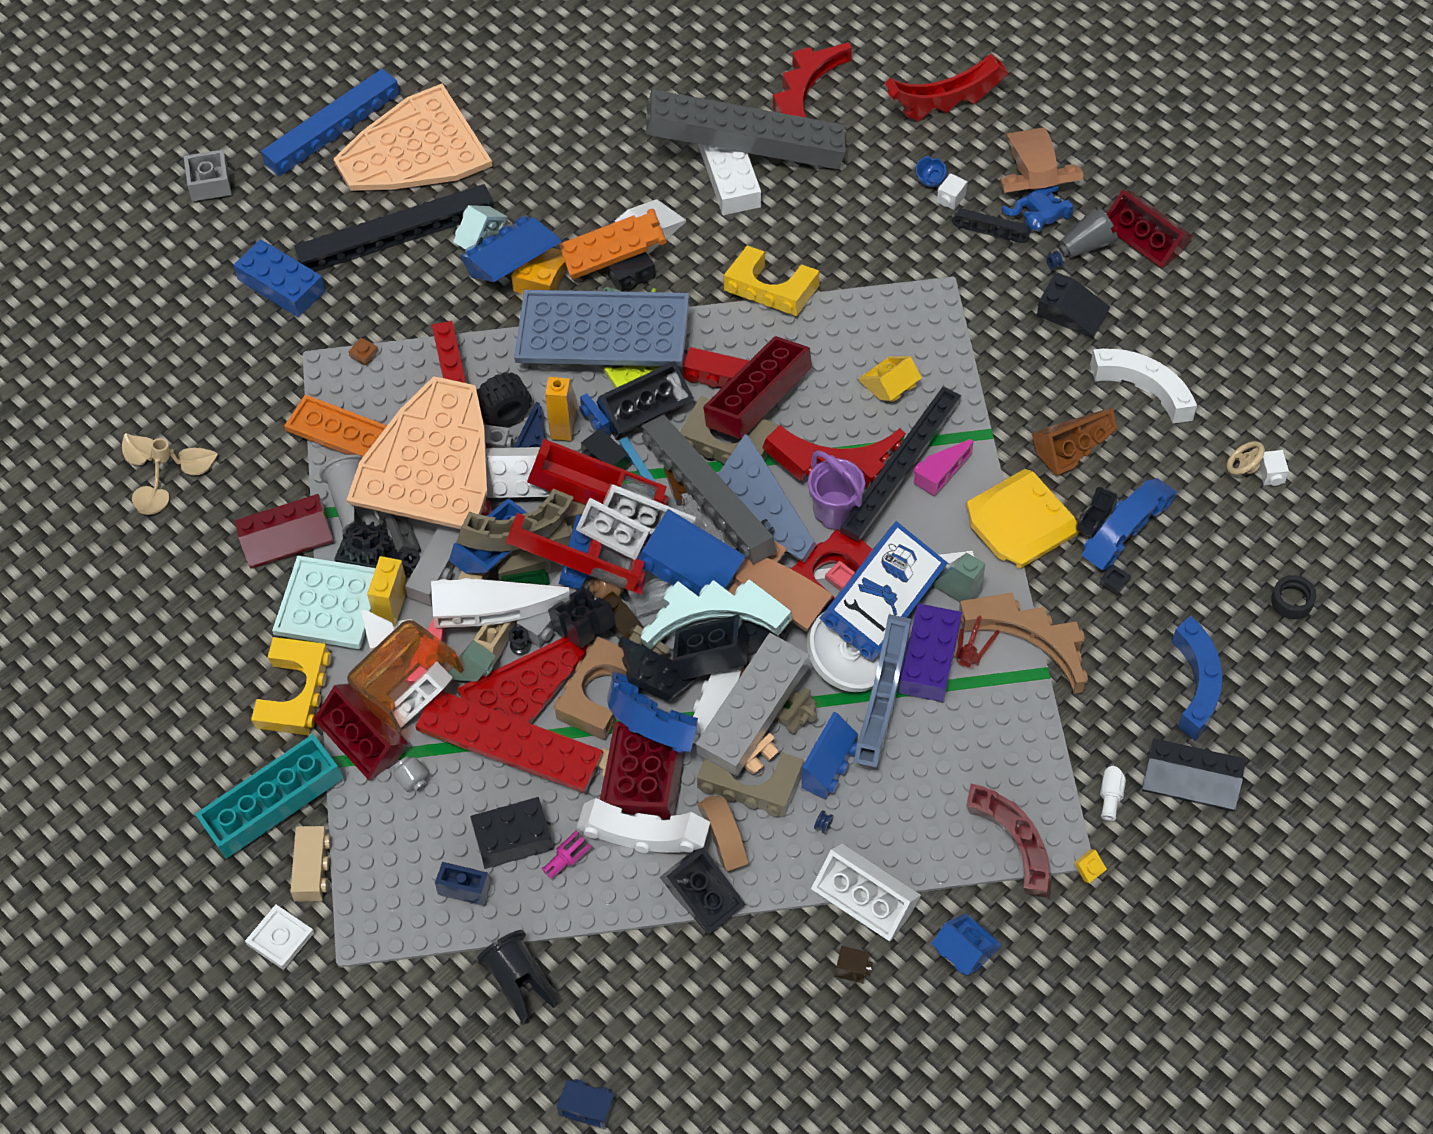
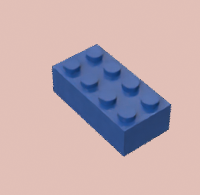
[233,239,325,318]

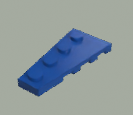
[558,515,604,589]

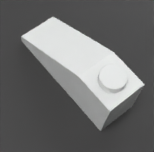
[385,661,453,728]

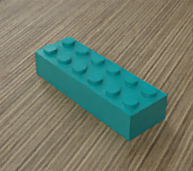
[195,734,344,859]

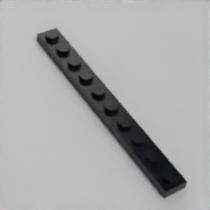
[839,386,961,542]

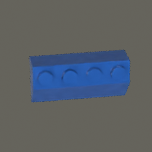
[449,498,527,573]

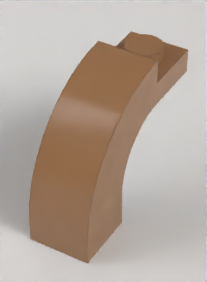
[697,795,748,872]

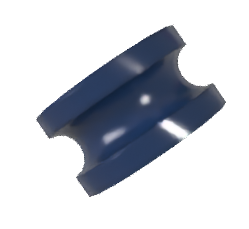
[1046,251,1064,271]
[814,810,834,834]

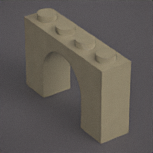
[680,396,778,464]
[697,752,804,817]

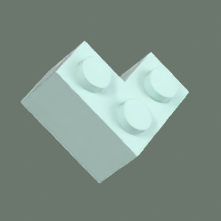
[453,205,508,249]

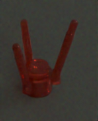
[955,616,1000,668]

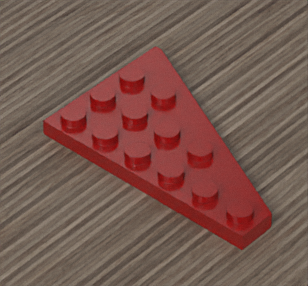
[457,637,588,762]

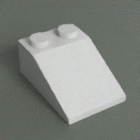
[615,199,686,254]

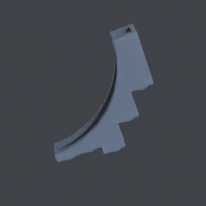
[854,614,912,767]

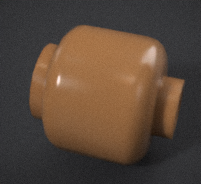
[589,571,624,599]

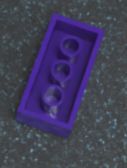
[899,603,962,702]

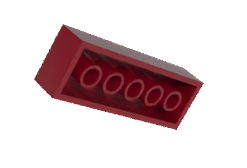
[703,336,812,439]

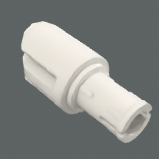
[1100,766,1126,821]

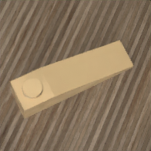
[473,620,517,665]

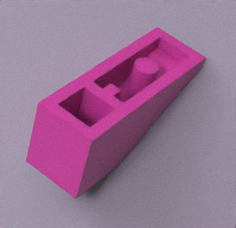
[913,439,974,496]

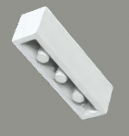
[693,666,743,744]

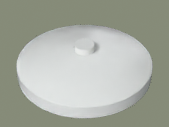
[807,613,881,692]

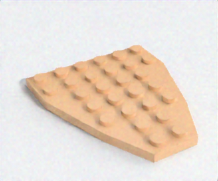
[333,84,493,191]
[346,376,488,529]

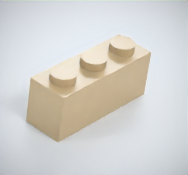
[290,826,331,902]

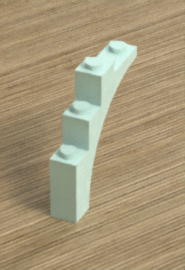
[640,580,793,650]

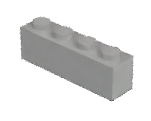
[405,525,461,606]
[516,570,593,647]

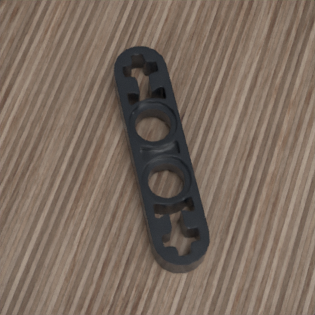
[952,209,1031,243]

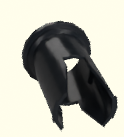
[476,930,561,1025]

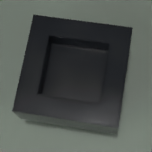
[1099,564,1131,595]

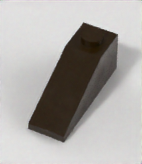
[603,591,647,648]

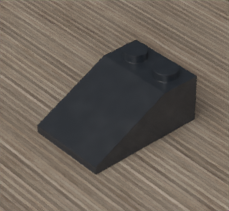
[1037,272,1110,339]
[660,847,746,934]

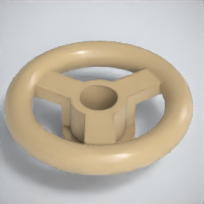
[1227,441,1265,475]

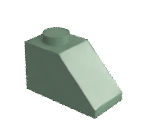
[448,640,495,682]

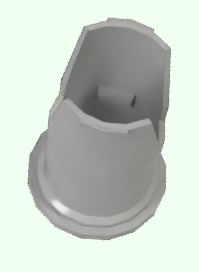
[319,454,383,533]

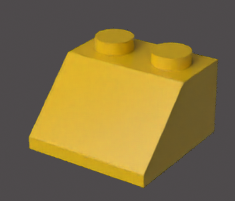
[858,356,922,402]

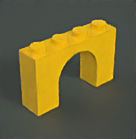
[723,245,819,316]
[251,637,331,735]

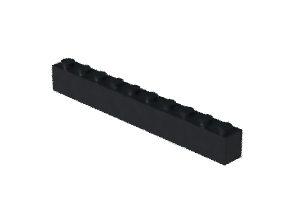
[294,184,494,272]

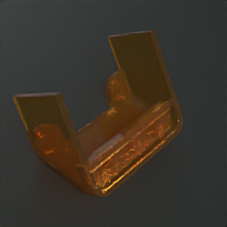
[347,620,464,733]

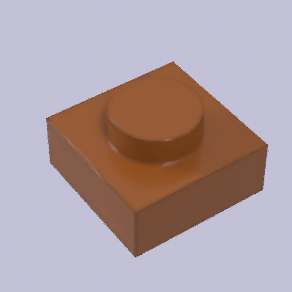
[348,338,378,365]

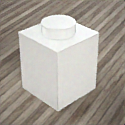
[937,173,968,210]
[1259,450,1289,486]

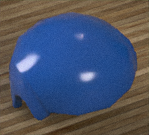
[915,156,947,187]

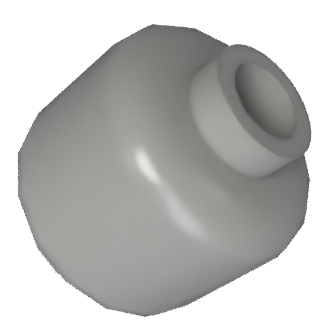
[393,756,428,791]

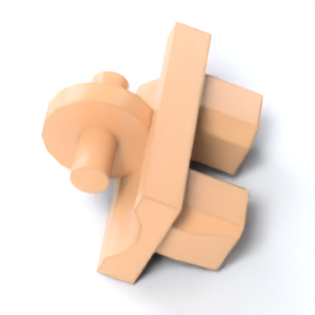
[743,733,779,775]

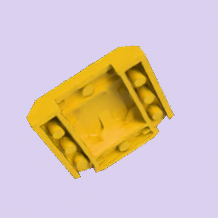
[965,469,1079,569]

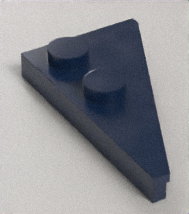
[513,402,544,448]

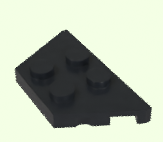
[618,636,699,701]

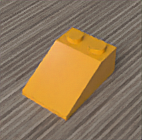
[511,248,567,294]

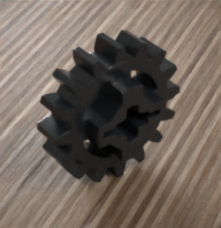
[341,521,390,563]

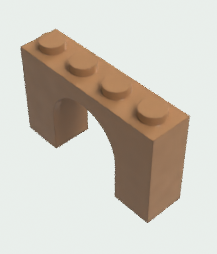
[554,637,627,740]

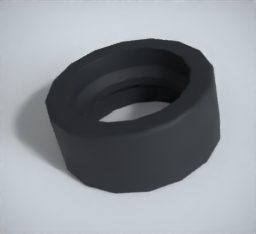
[1271,575,1317,619]

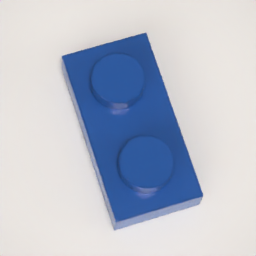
[579,393,611,435]

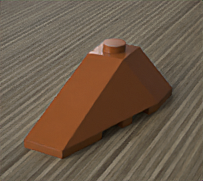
[1032,408,1117,475]

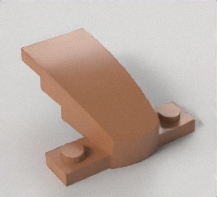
[1000,127,1083,193]
[728,540,833,632]

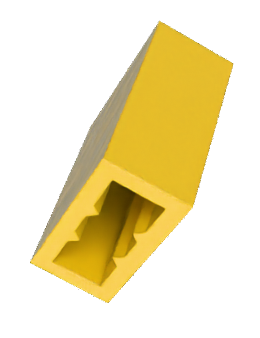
[367,556,407,626]

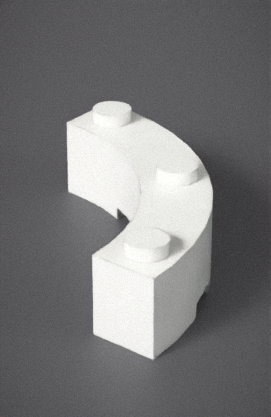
[1090,349,1197,423]
[576,798,710,853]

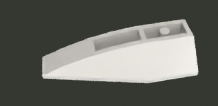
[431,578,570,628]

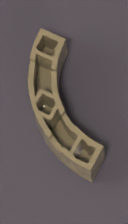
[457,489,573,551]

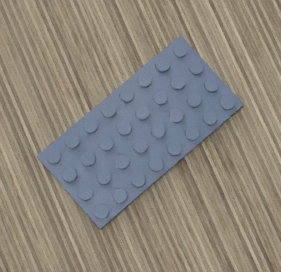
[514,290,690,367]

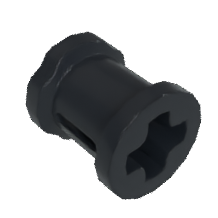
[400,550,420,578]
[508,626,530,655]

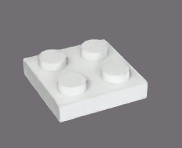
[245,905,314,970]

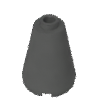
[1059,207,1118,258]

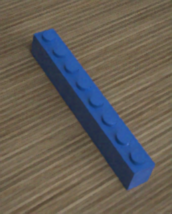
[261,69,400,177]

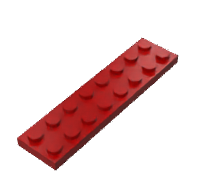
[415,691,603,793]

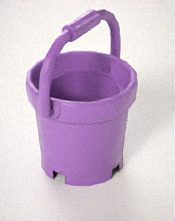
[807,451,866,529]

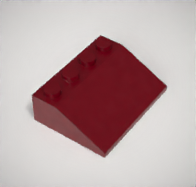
[600,722,685,820]

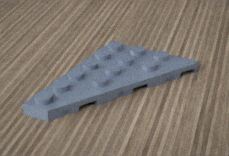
[718,434,817,563]

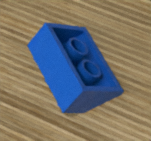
[801,712,858,800]

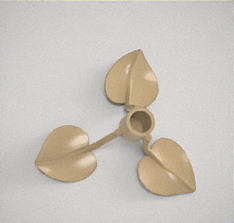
[122,433,217,515]

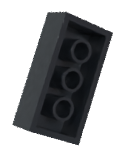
[596,361,694,439]

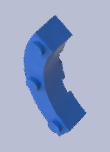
[1082,478,1178,570]
[1172,616,1222,741]
[607,672,698,752]

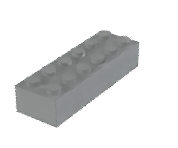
[696,633,810,776]

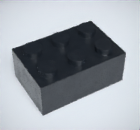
[672,615,749,680]
[470,797,553,869]

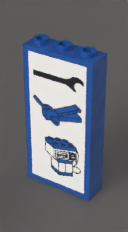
[819,521,948,661]

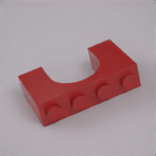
[789,529,872,619]

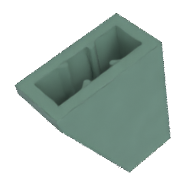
[932,553,986,601]

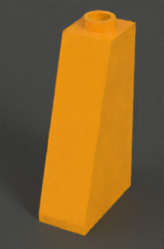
[545,377,578,441]

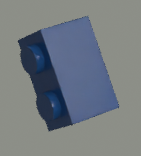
[931,913,1003,976]

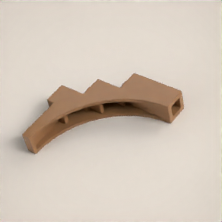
[959,592,1088,694]

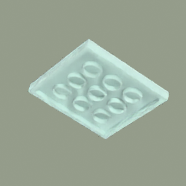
[272,556,376,649]

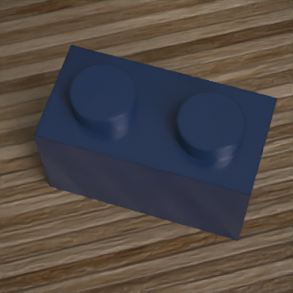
[435,862,491,906]
[557,1079,615,1130]

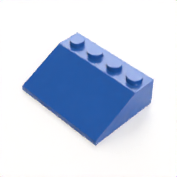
[461,216,561,282]
[637,509,746,597]

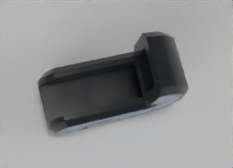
[1075,486,1118,538]

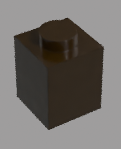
[835,946,873,984]

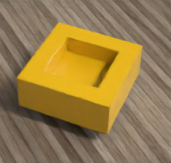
[1074,849,1107,883]

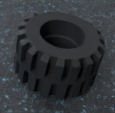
[476,372,532,427]

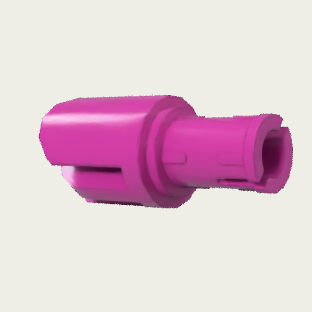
[541,830,592,880]

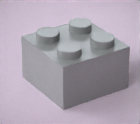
[184,150,232,201]

